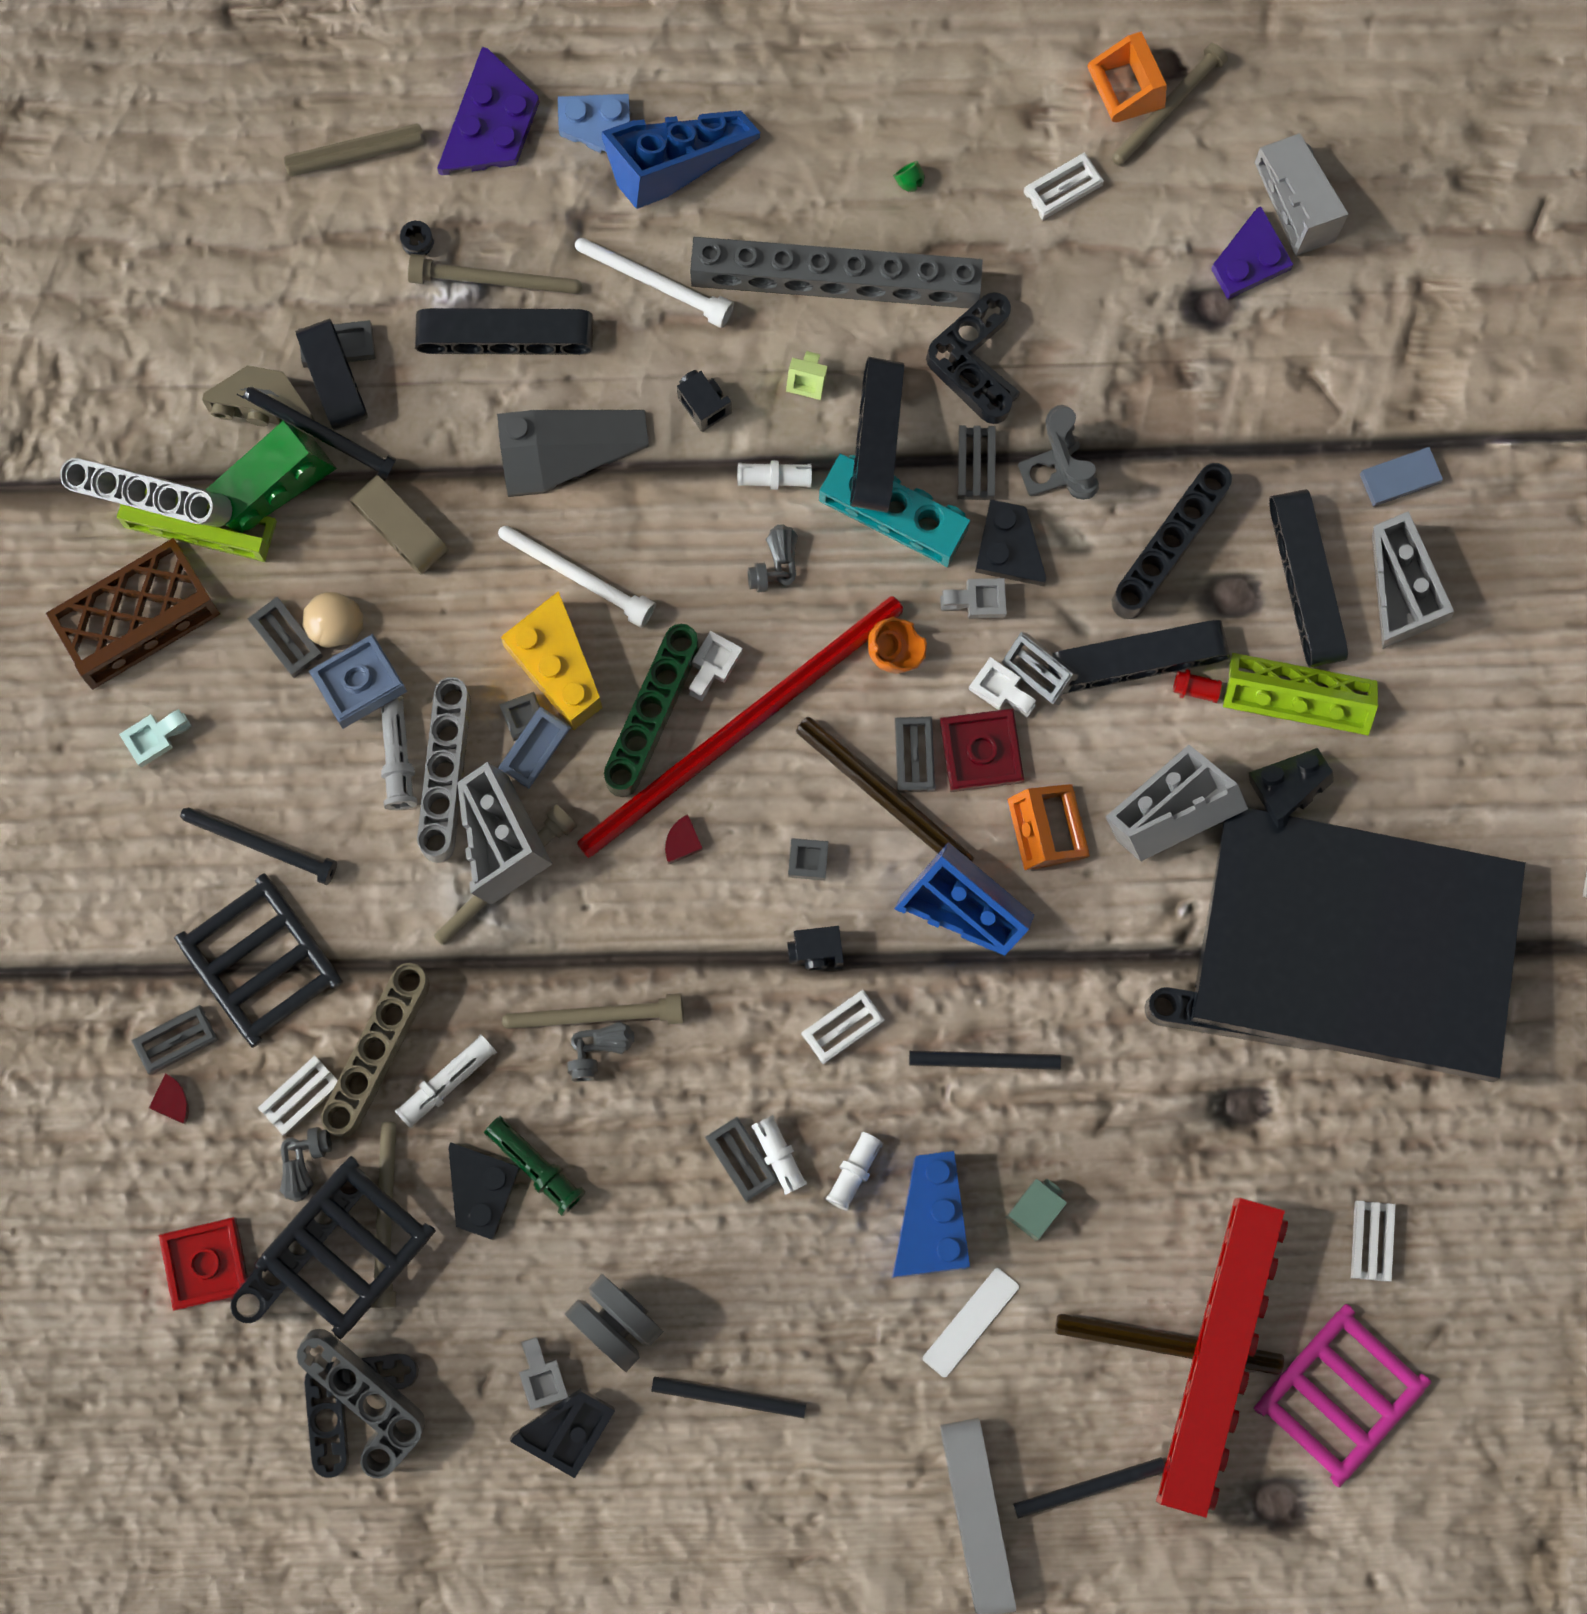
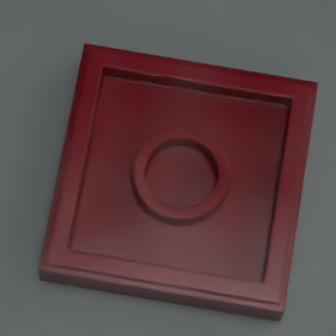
[939,708,1024,792]

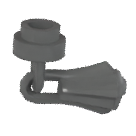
[748,524,798,593]
[567,1021,634,1082]
[280,1127,332,1202]

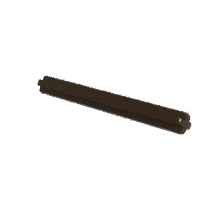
[796,717,974,862]
[1055,1314,1284,1375]

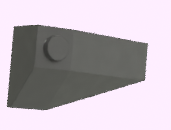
[497,410,649,497]

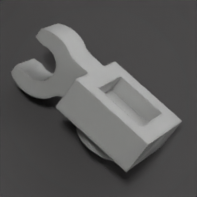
[940,578,1007,619]
[519,1337,568,1410]

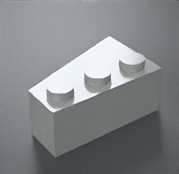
[1372,511,1454,649]
[1106,745,1248,861]
[457,762,552,905]

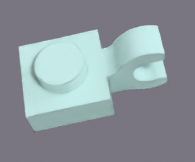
[119,709,192,767]

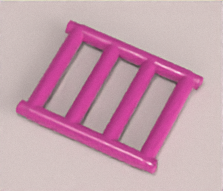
[1253,1304,1432,1488]

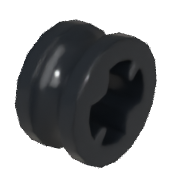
[400,220,434,255]

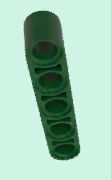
[604,623,699,797]

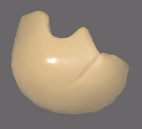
[303,592,363,648]

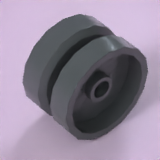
[565,1274,664,1372]

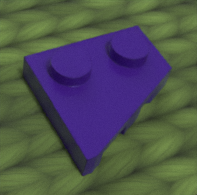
[1211,206,1293,300]

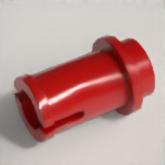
[1173,669,1222,703]

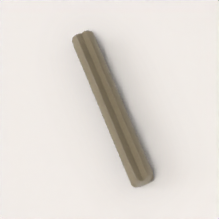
[284,124,424,177]

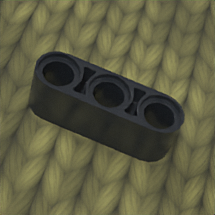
[295,318,368,430]

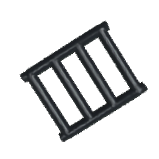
[174,873,343,1048]
[254,1156,436,1340]

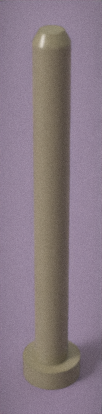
[1112,43,1228,165]

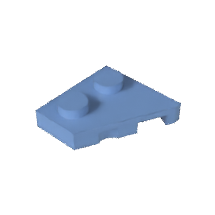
[558,94,630,153]

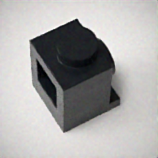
[677,370,732,432]
[787,925,844,971]

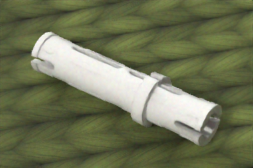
[394,1034,497,1129]

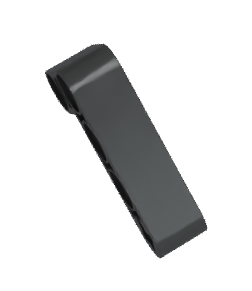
[297,1329,425,1479]

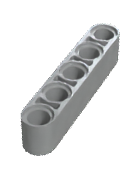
[60,458,232,527]
[417,677,471,863]
[940,1418,1016,1614]

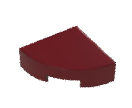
[665,814,703,865]
[149,1073,189,1124]

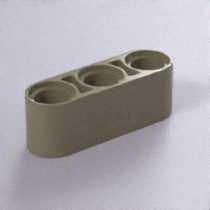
[349,475,448,575]

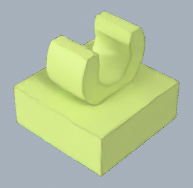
[786,351,828,400]

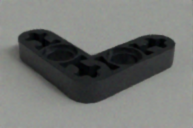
[926,292,1012,424]
[304,1354,419,1478]

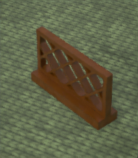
[46,538,220,690]

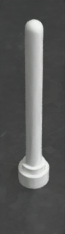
[575,238,734,328]
[498,526,656,628]

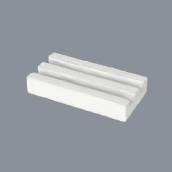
[1024,152,1104,221]
[801,990,885,1065]
[258,1055,338,1136]
[1351,1201,1396,1282]

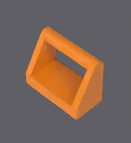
[1087,31,1167,123]
[1007,784,1090,870]

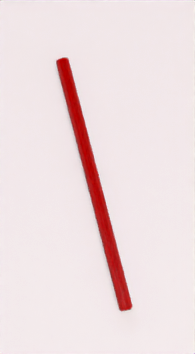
[577,596,904,858]

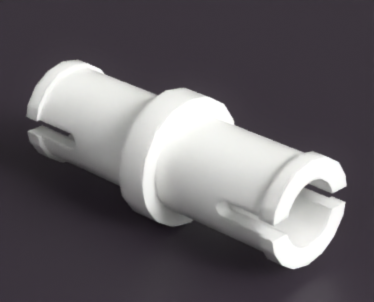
[737,460,812,490]
[751,1115,807,1195]
[826,1132,883,1211]

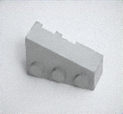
[1255,133,1348,256]

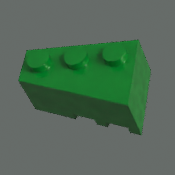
[206,420,337,533]

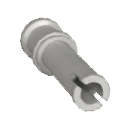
[381,696,418,810]

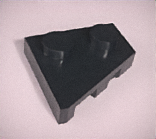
[975,499,1046,586]
[1249,748,1334,829]
[448,1142,520,1240]
[510,1388,615,1478]

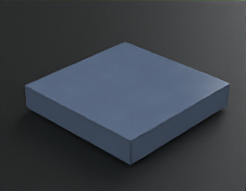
[309,634,408,729]

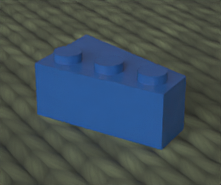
[894,842,1034,956]
[891,1151,970,1279]

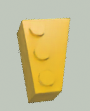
[501,591,603,730]

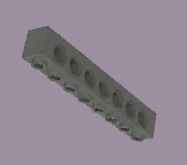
[690,237,983,309]

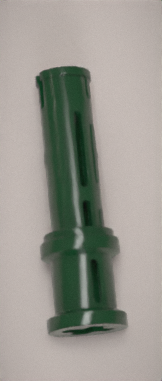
[484,1116,586,1216]

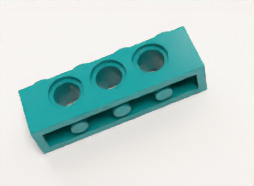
[819,453,970,568]

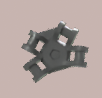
[1018,405,1099,500]

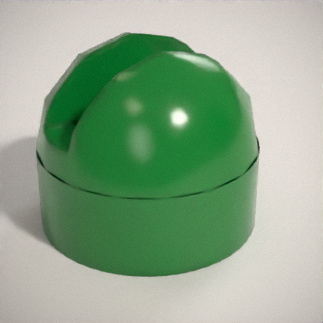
[893,161,925,192]

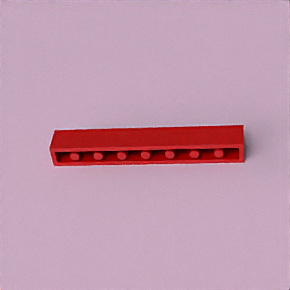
[1156,1198,1288,1518]

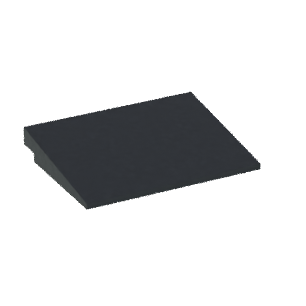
[1190,808,1526,1082]

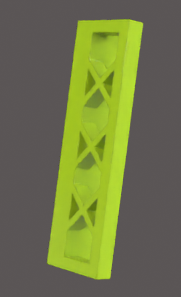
[116,487,277,562]
[1223,653,1378,736]

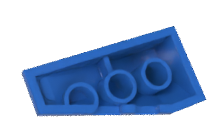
[601,110,761,209]

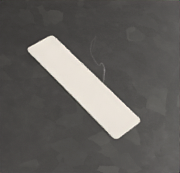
[923,1268,1019,1377]

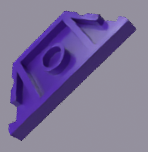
[437,47,540,176]

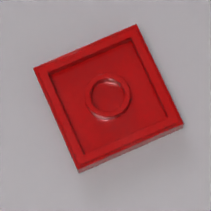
[158,1217,248,1311]

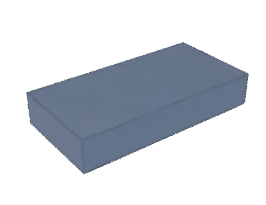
[1360,447,1443,507]
[498,706,571,789]

